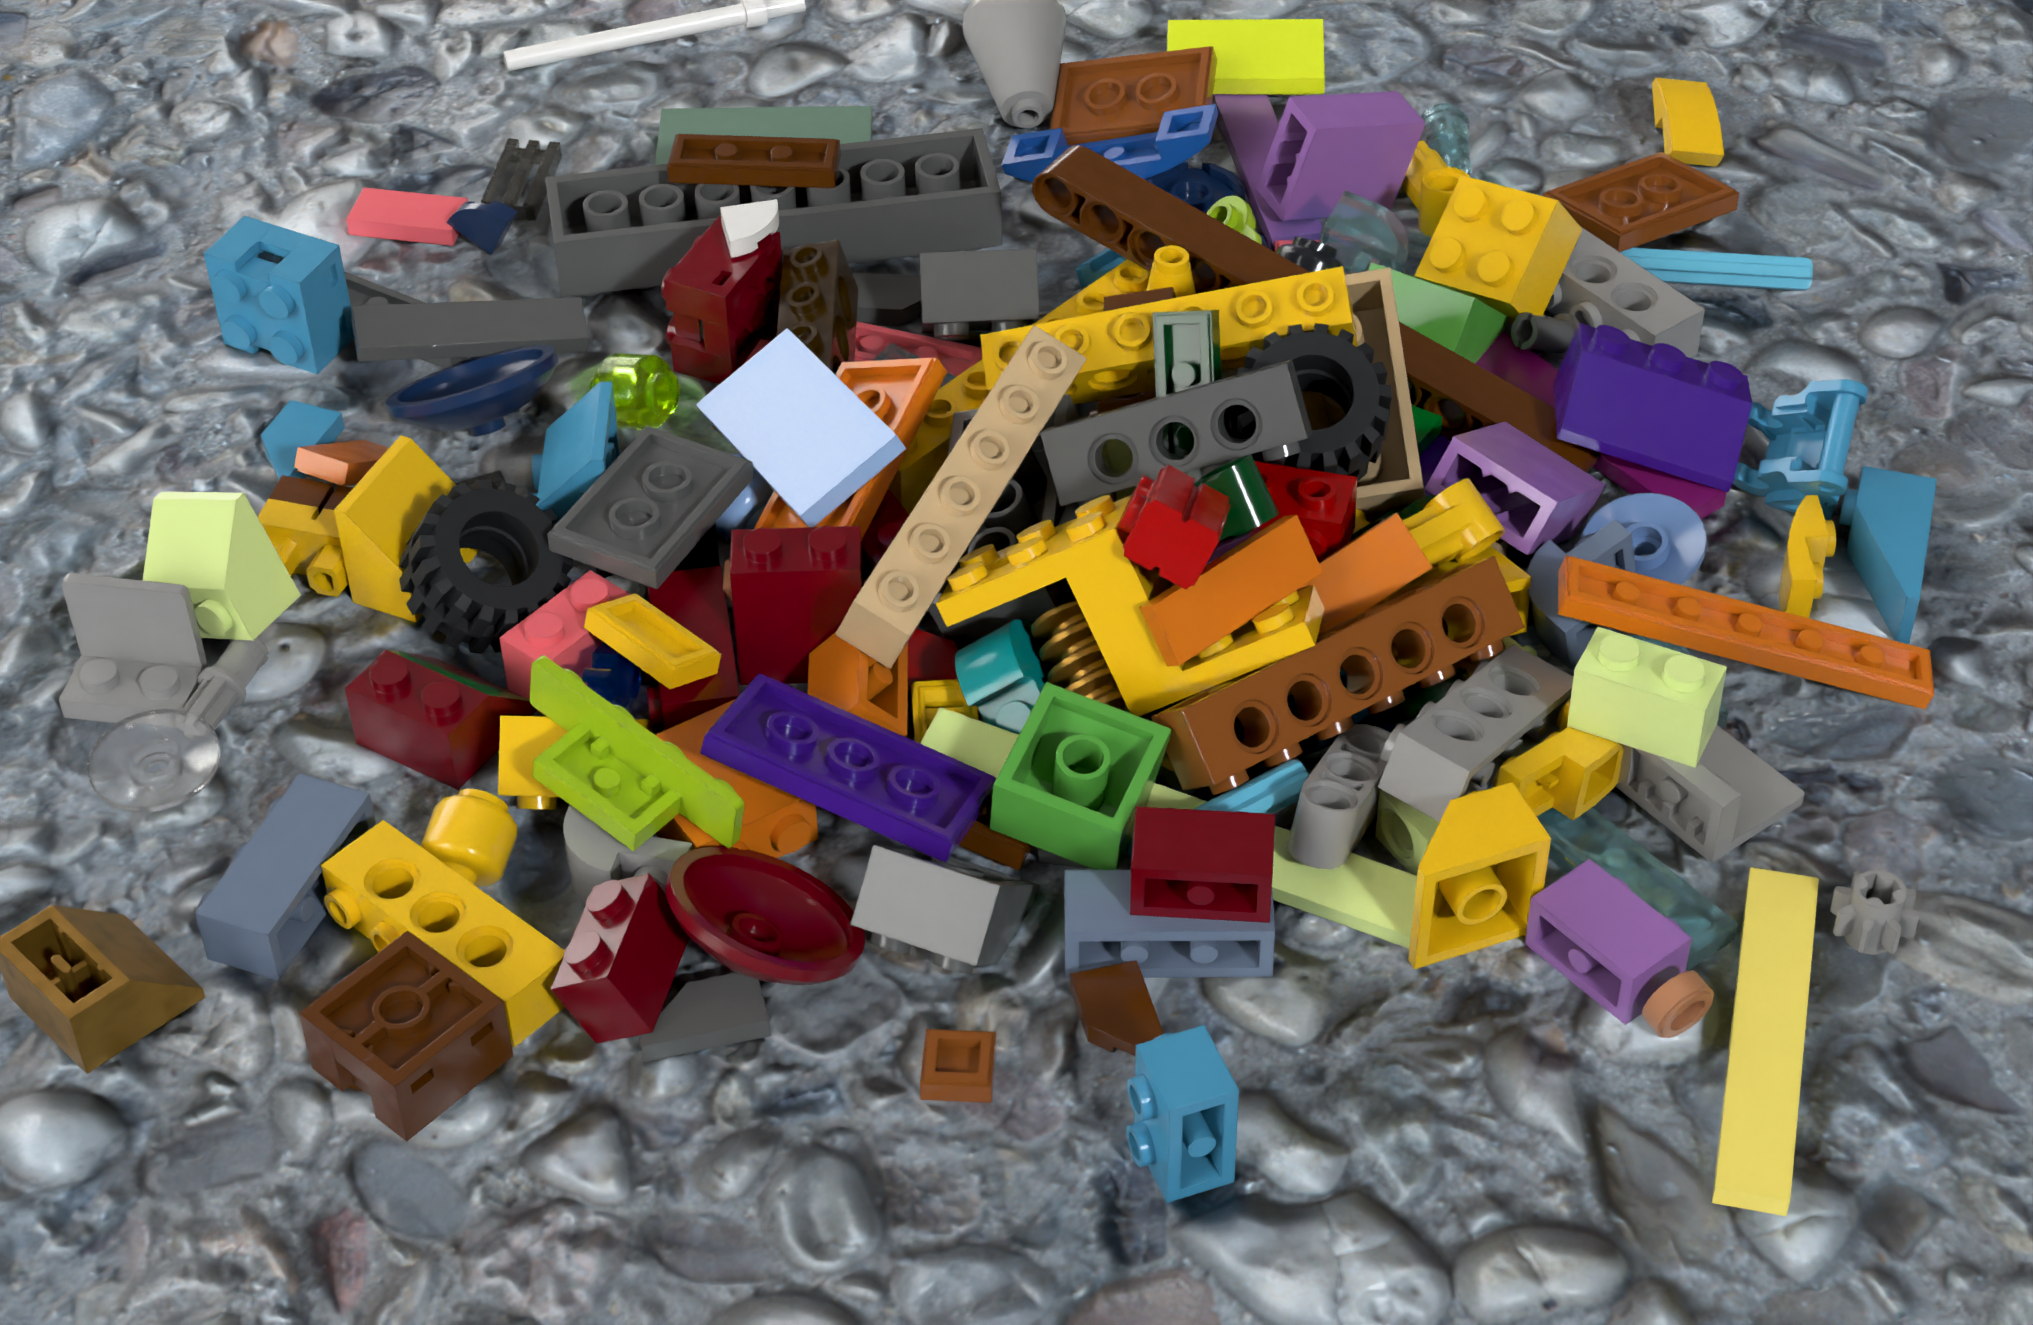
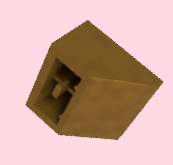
[0,905,205,1074]

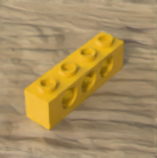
[321,820,565,1048]

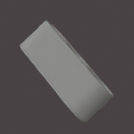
[1287,724,1391,869]

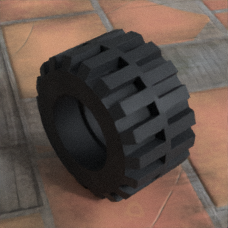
[1231,323,1392,482]
[399,480,573,654]

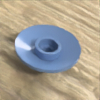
[1581,493,1707,584]

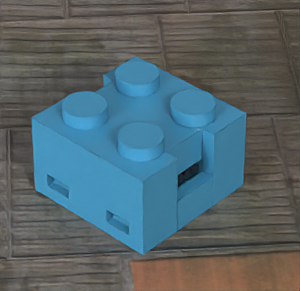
[204,216,354,374]

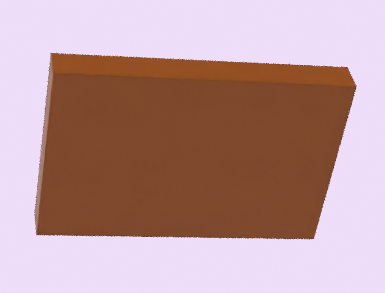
[1050,46,1217,146]
[1542,152,1739,252]

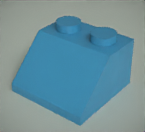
[532,381,621,526]

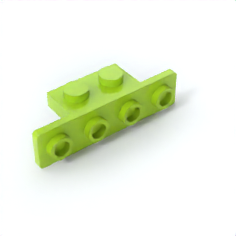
[530,655,745,852]

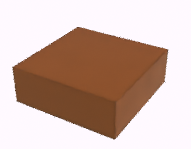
[920,1029,997,1103]

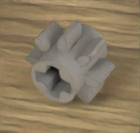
[1830,870,1921,955]

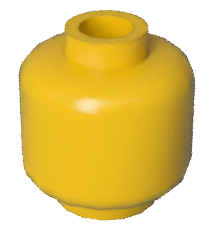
[420,789,517,887]

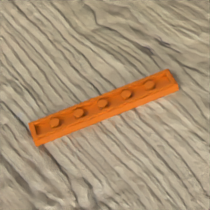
[1558,555,1935,709]

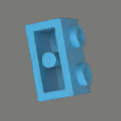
[1126,1025,1239,1203]

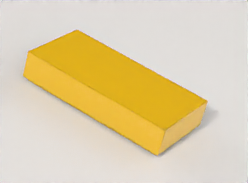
[584,593,721,689]

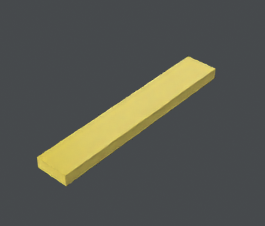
[1712,867,1819,1216]

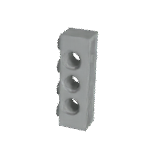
[1546,226,1705,358]
[1378,644,1573,822]

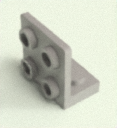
[59,573,208,730]
[1616,725,1804,863]

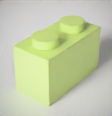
[1567,627,1727,768]

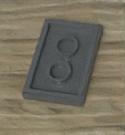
[547,426,754,589]

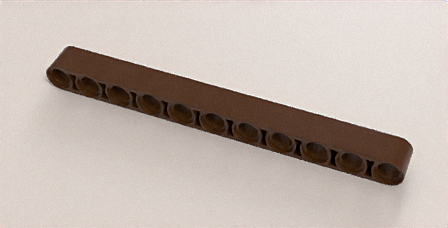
[1032,145,1601,473]

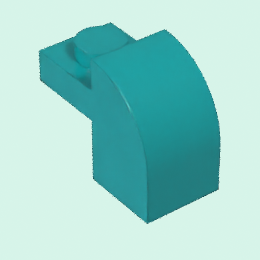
[955,619,1052,735]

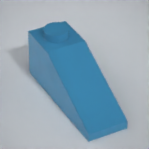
[1839,466,1937,644]

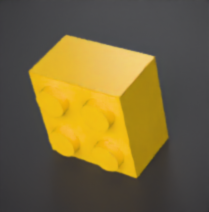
[1414,175,1583,324]

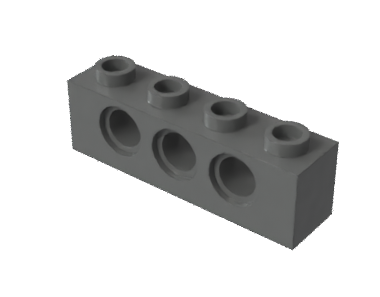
[1040,359,1312,507]

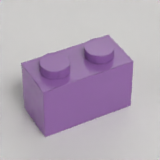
[1525,859,1692,1025]

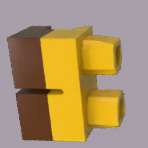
[258,475,353,597]

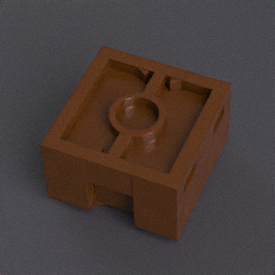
[299,931,513,1142]

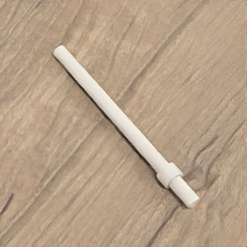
[503,0,806,71]

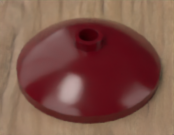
[665,846,865,985]

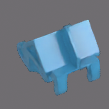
[1733,379,1869,520]

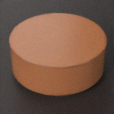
[1642,971,1714,1038]

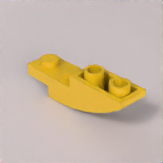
[1493,698,1624,820]

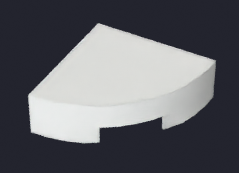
[720,199,779,258]

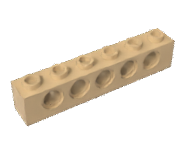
[835,325,1087,669]

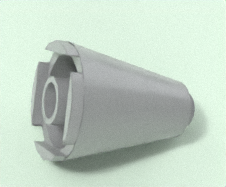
[962,0,1066,128]

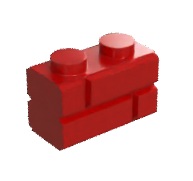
[1117,465,1231,589]

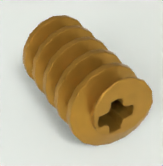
[1031,600,1148,719]

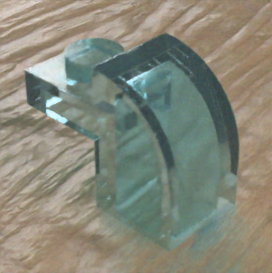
[1320,190,1409,275]

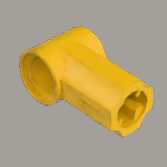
[1401,140,1470,238]
[1403,478,1506,580]

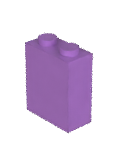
[1256,91,1426,221]
[1425,422,1605,555]

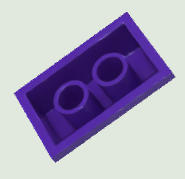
[1553,323,1752,492]

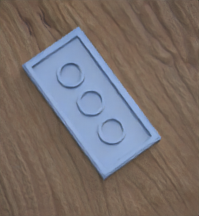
[696,328,906,527]

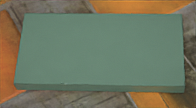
[655,106,873,165]

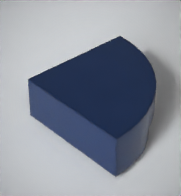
[446,201,518,255]

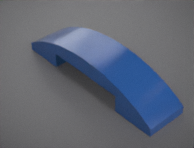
[1002,104,1218,182]

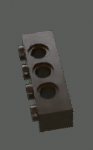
[777,239,859,374]

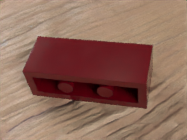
[645,566,740,730]

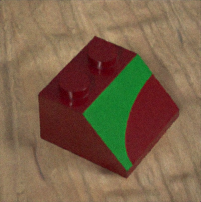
[345,649,537,790]

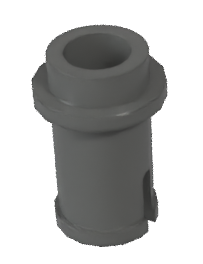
[1511,312,1579,360]

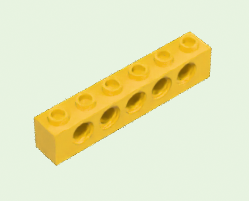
[980,266,1358,405]

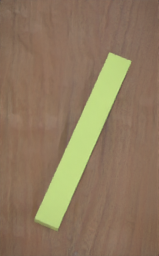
[920,707,1417,949]

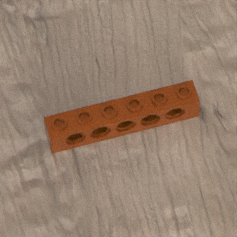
[1152,556,1525,795]

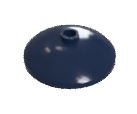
[386,345,558,436]

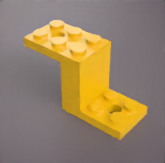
[936,495,1324,716]

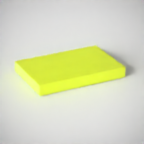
[1167,19,1325,95]

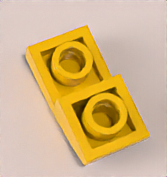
[1652,77,1724,167]
[1779,495,1836,618]

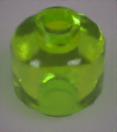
[589,353,680,430]

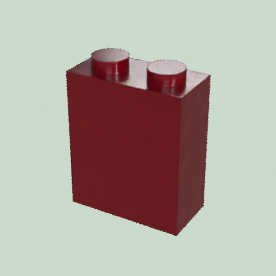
[730,526,864,685]

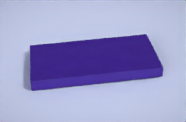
[700,673,997,863]

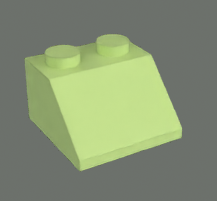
[142,492,301,641]

